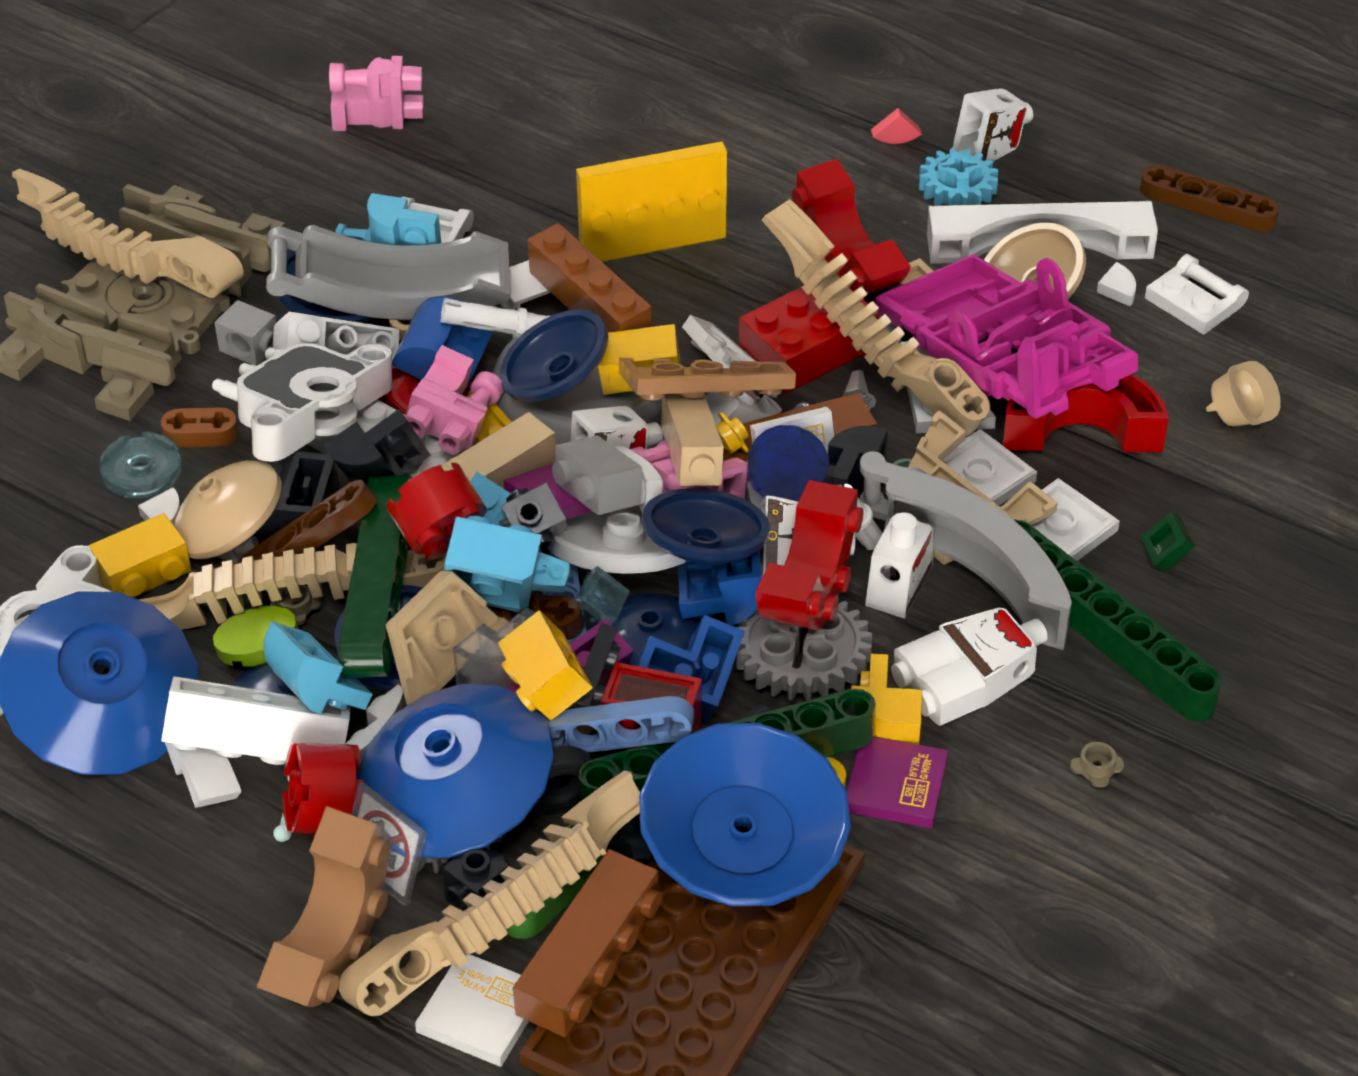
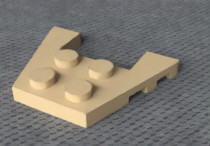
[905,410,1058,565]
[385,571,514,706]

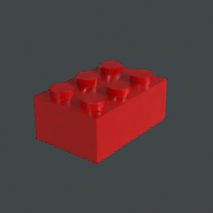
[739,286,879,395]

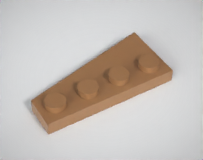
[619,357,796,400]

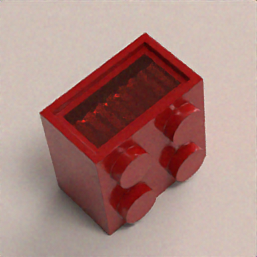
[601,662,702,756]

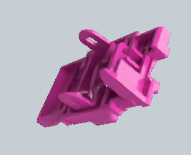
[875,254,1138,419]

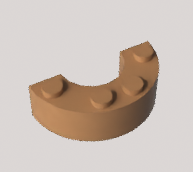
[256,806,391,1007]

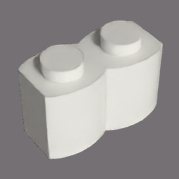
[891,630,986,726]

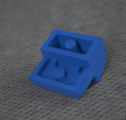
[392,297,493,388]
[678,550,762,626]

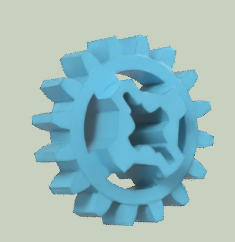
[919,148,998,206]

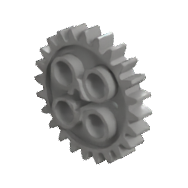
[735,601,872,701]

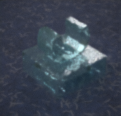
[575,566,630,624]

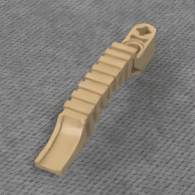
[12,169,244,298]
[762,199,990,437]
[140,543,447,630]
[339,771,640,1016]

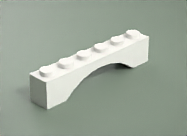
[927,201,1158,264]

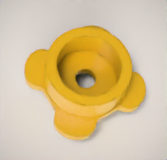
[716,411,749,454]

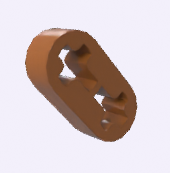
[161,407,239,447]

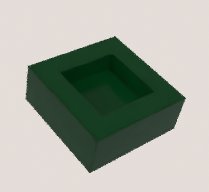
[1140,512,1196,572]

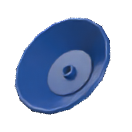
[0,591,199,775]
[356,684,554,859]
[639,723,851,906]

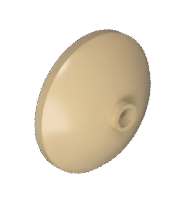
[984,223,1086,299]
[174,461,282,559]

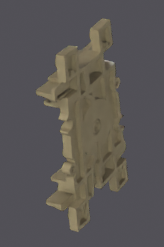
[0,184,286,421]

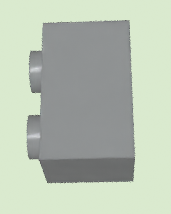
[552,435,642,515]

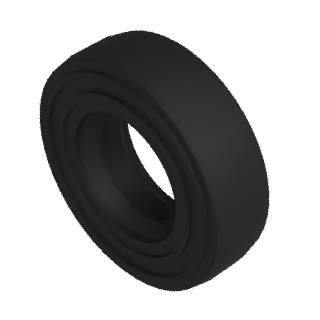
[530,746,592,815]

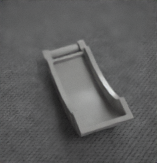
[266,225,511,320]
[860,451,1072,650]

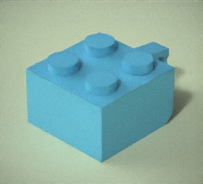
[444,516,570,612]

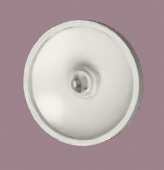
[547,505,687,574]

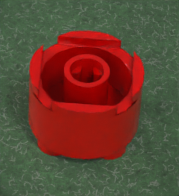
[386,462,487,561]
[282,743,365,834]

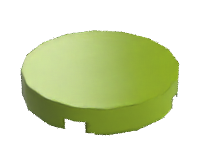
[213,606,299,667]

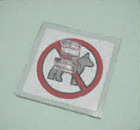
[352,783,427,906]

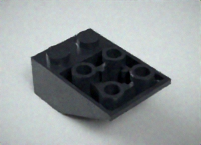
[252,451,340,548]

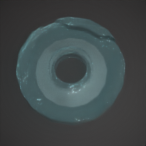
[100,432,182,498]

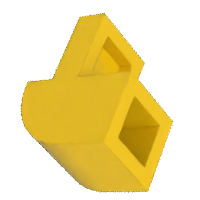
[851,654,922,745]

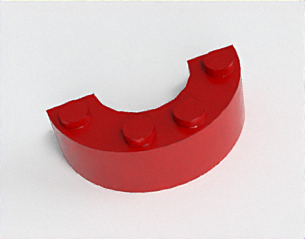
[792,159,911,295]
[1002,374,1169,452]
[755,480,863,630]

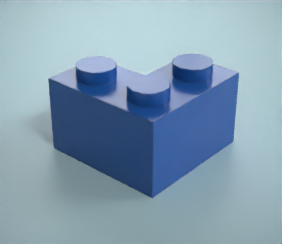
[625,615,745,725]

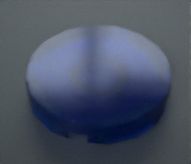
[746,425,829,502]

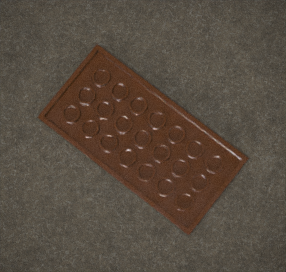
[518,827,865,1076]

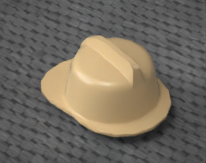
[1206,361,1280,427]

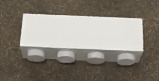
[161,676,350,765]

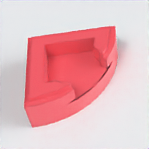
[871,108,922,144]

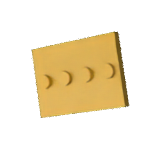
[576,141,727,262]

